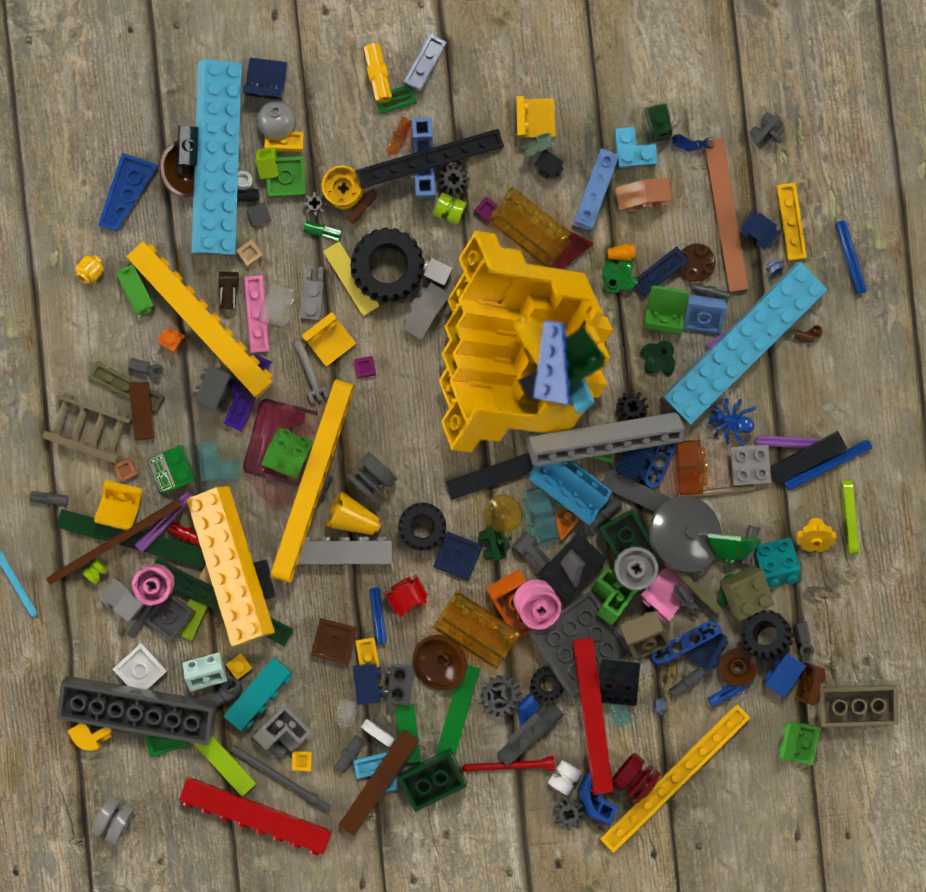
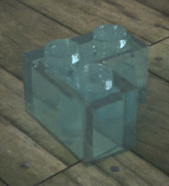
[198,442,242,482]
[521,487,560,544]

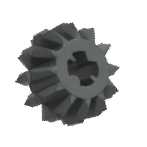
[437,163,470,197]
[552,797,585,830]

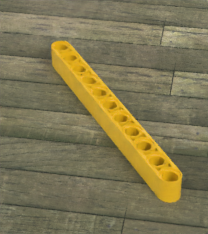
[271,379,355,583]

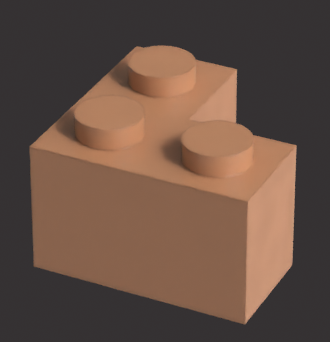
[615,178,673,213]

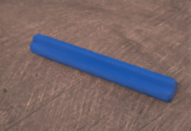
[836,220,867,294]

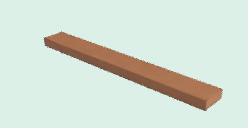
[704,138,748,292]

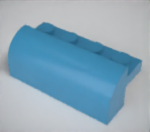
[529,460,612,525]

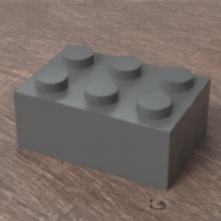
[193,366,235,412]

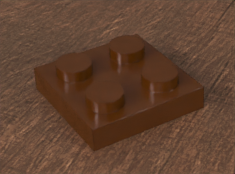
[310,618,357,665]
[795,662,826,706]

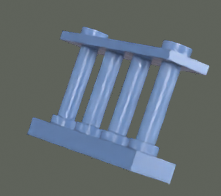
[573,148,619,232]

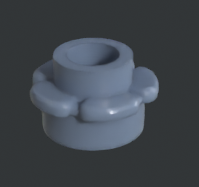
[766,259,784,276]
[653,697,667,716]

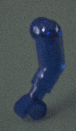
[671,134,715,151]

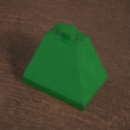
[708,533,761,563]

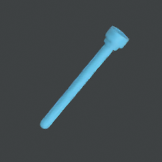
[0,550,38,617]

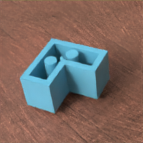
[614,127,657,170]

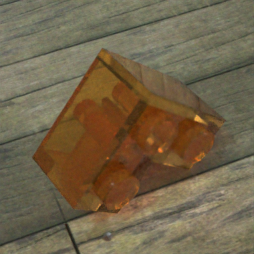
[677,440,707,495]

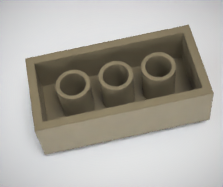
[817,684,899,727]

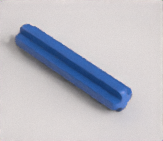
[370,587,387,644]

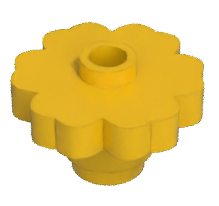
[797,518,836,552]

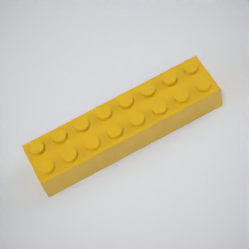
[186,486,275,646]

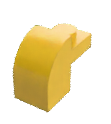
[68,723,115,751]

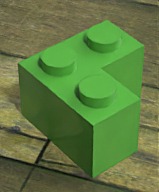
[591,567,637,625]

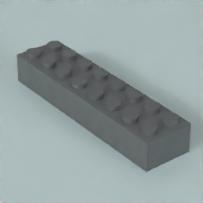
[57,676,217,745]

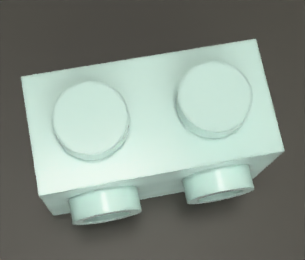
[182,652,227,692]

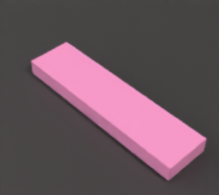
[244,275,270,353]

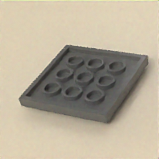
[528,591,633,698]

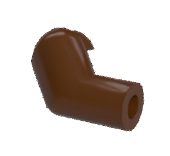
[794,325,823,343]

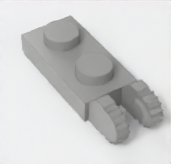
[300,265,324,321]

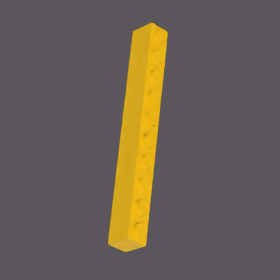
[126,241,274,399]

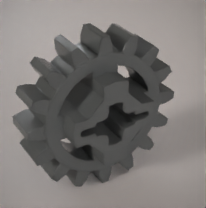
[480,675,522,717]

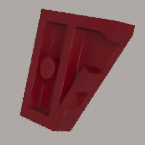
[543,227,593,269]

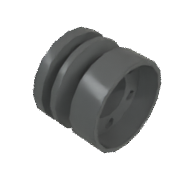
[347,452,398,503]

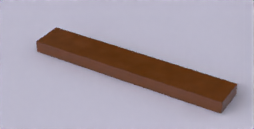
[338,729,419,836]

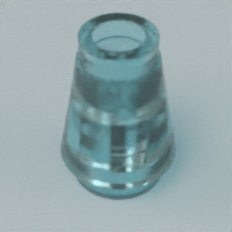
[609,704,633,727]

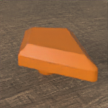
[554,507,580,540]

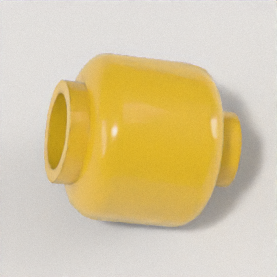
[75,255,104,284]

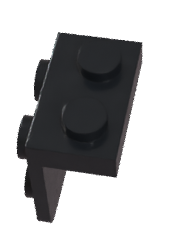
[599,659,641,706]

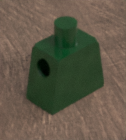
[644,103,672,143]

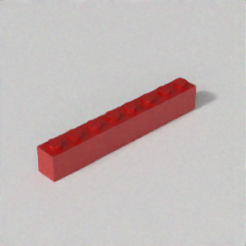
[179,777,332,856]

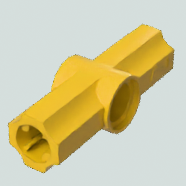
[364,43,393,103]

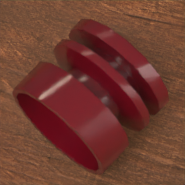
[612,752,660,805]

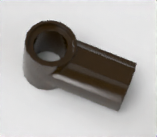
[218,271,239,309]

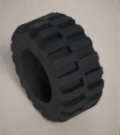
[350,227,424,303]

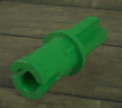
[303,220,342,242]

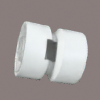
[548,760,583,796]

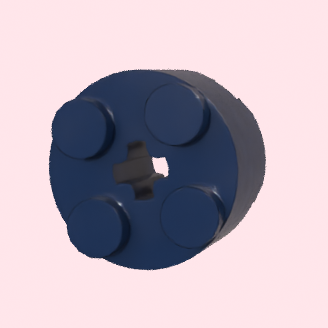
[739,208,784,250]

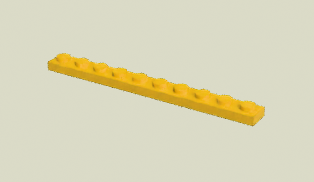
[600,704,750,853]

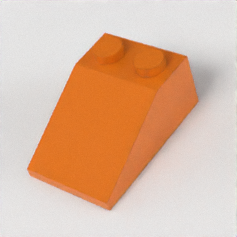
[486,569,533,641]

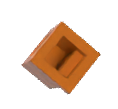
[157,327,186,353]

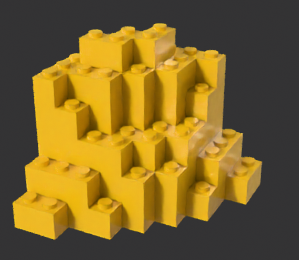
[439,231,613,452]

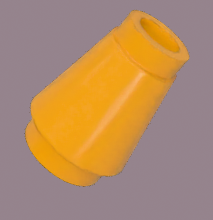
[608,242,636,261]

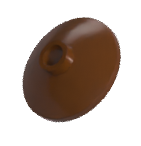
[719,648,758,686]

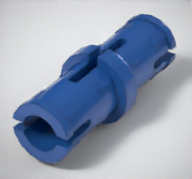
[707,685,746,708]

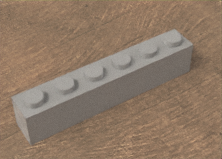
[276,537,393,564]

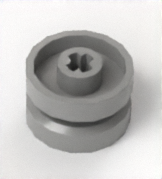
[614,547,658,590]
[90,795,134,846]

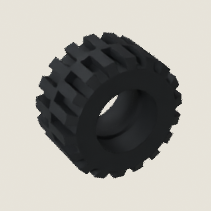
[398,502,447,551]
[742,610,794,662]

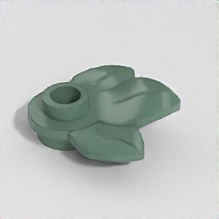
[520,133,555,157]

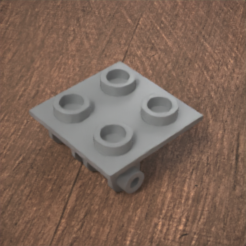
[730,444,771,486]

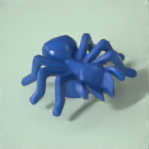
[708,398,756,446]

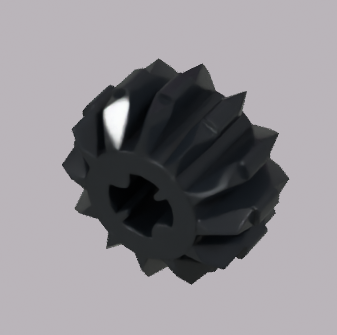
[616,391,649,421]

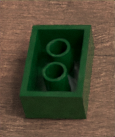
[599,508,659,572]
[398,748,468,812]

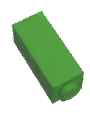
[116,264,156,316]

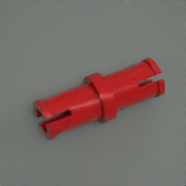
[168,522,200,546]

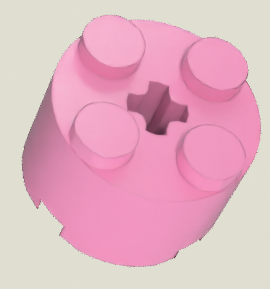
[132,564,175,605]

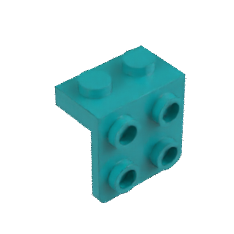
[755,538,801,589]

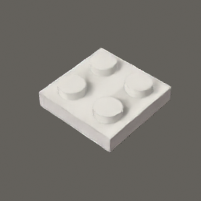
[113,643,167,689]

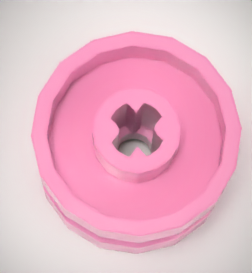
[514,579,561,630]

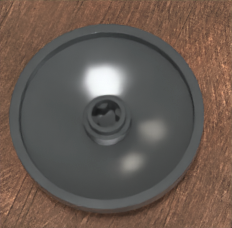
[649,496,722,573]

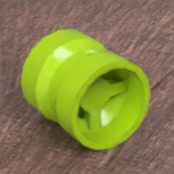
[82,558,109,585]

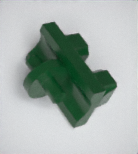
[478,524,512,561]

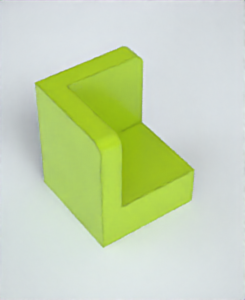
[255,147,279,179]

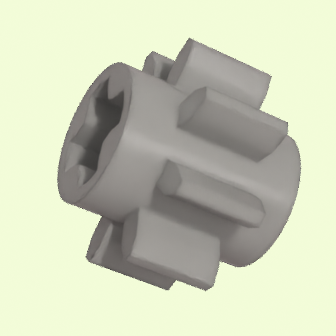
[303,192,327,217]

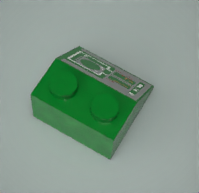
[147,445,196,495]

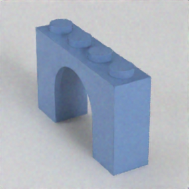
[412,117,436,201]

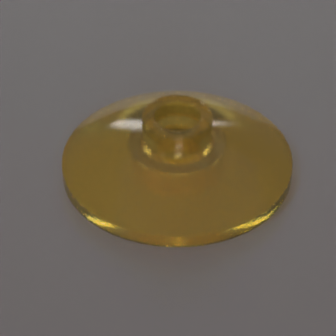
[484,495,522,532]

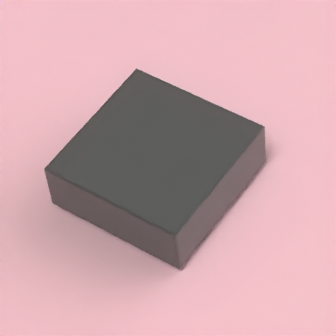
[247,202,271,227]

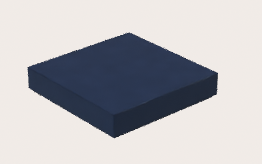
[433,531,483,581]

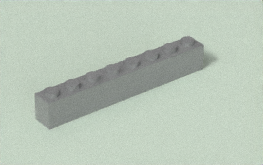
[528,412,684,467]

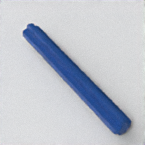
[784,440,872,490]

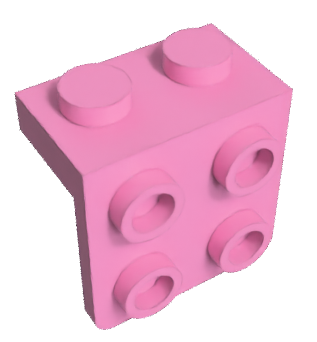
[640,568,693,621]

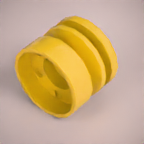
[322,165,365,211]

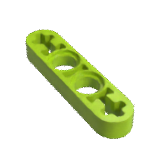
[841,479,859,555]

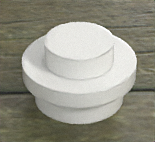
[238,170,253,190]

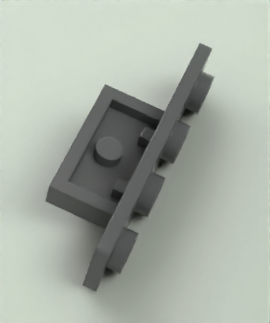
[497,703,564,766]

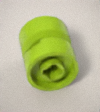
[433,192,467,226]

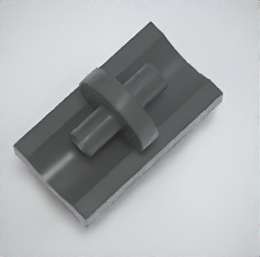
[749,112,783,149]

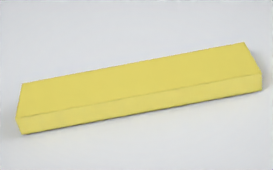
[323,242,380,317]

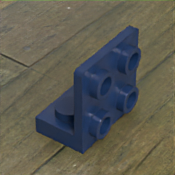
[243,58,287,100]
[686,627,728,671]

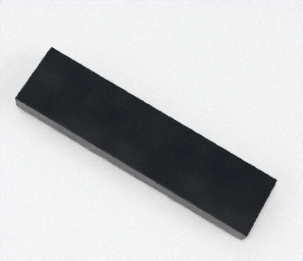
[770,431,848,484]

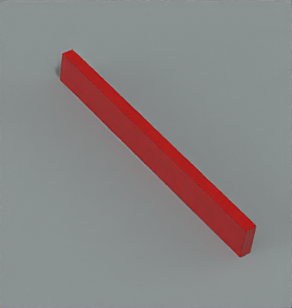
[573,638,614,794]

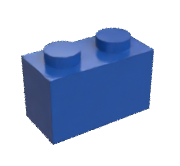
[763,652,806,698]

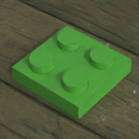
[267,156,306,197]

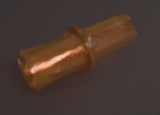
[387,117,412,155]

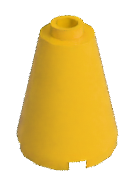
[514,315,544,365]
[325,491,381,535]

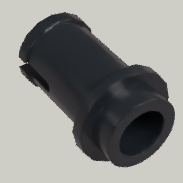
[237,187,260,203]

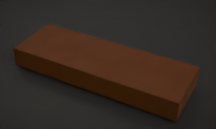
[129,381,155,440]

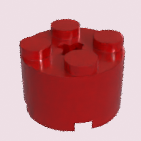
[384,574,428,617]

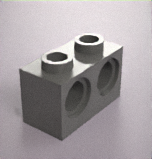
[383,663,414,706]

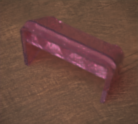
[243,399,318,487]

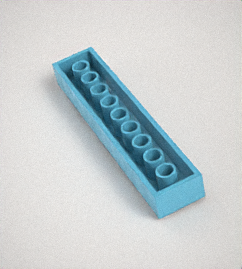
[191,59,242,256]
[661,262,828,425]

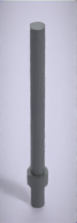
[230,745,331,812]

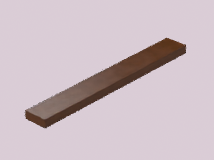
[46,499,183,585]

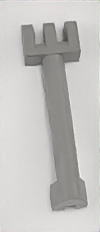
[293,338,329,405]

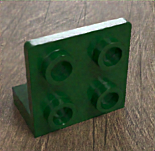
[565,328,605,386]

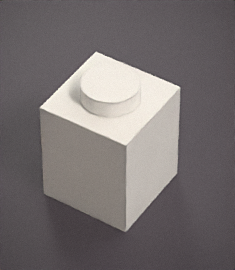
[423,258,452,286]

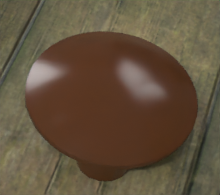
[679,243,716,282]

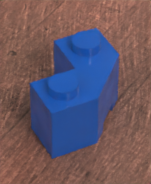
[577,773,618,825]

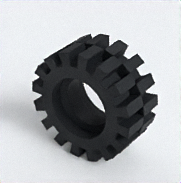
[531,666,565,702]

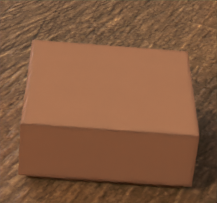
[112,457,139,483]

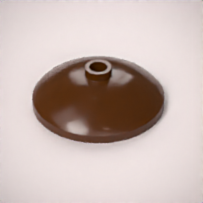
[159,141,194,197]
[413,635,467,690]

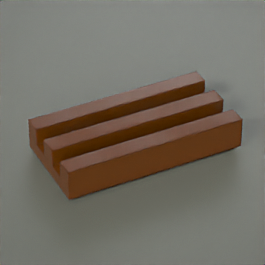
[347,189,377,224]

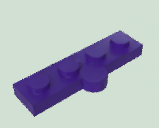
[223,354,272,432]

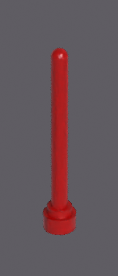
[462,756,555,772]

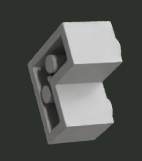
[403,282,450,340]
[101,578,146,622]
[253,705,311,752]

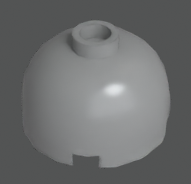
[257,101,296,141]

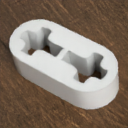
[361,719,396,748]

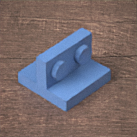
[683,294,727,334]

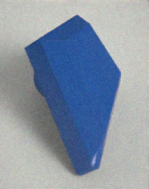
[517,693,540,727]

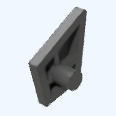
[561,550,585,588]

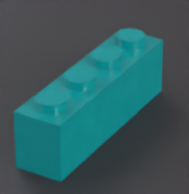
[223,656,292,731]

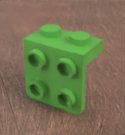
[644,285,689,334]
[261,428,313,480]
[779,722,821,765]

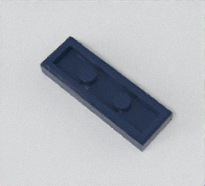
[635,246,689,297]

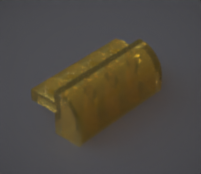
[489,187,571,267]
[432,590,521,670]

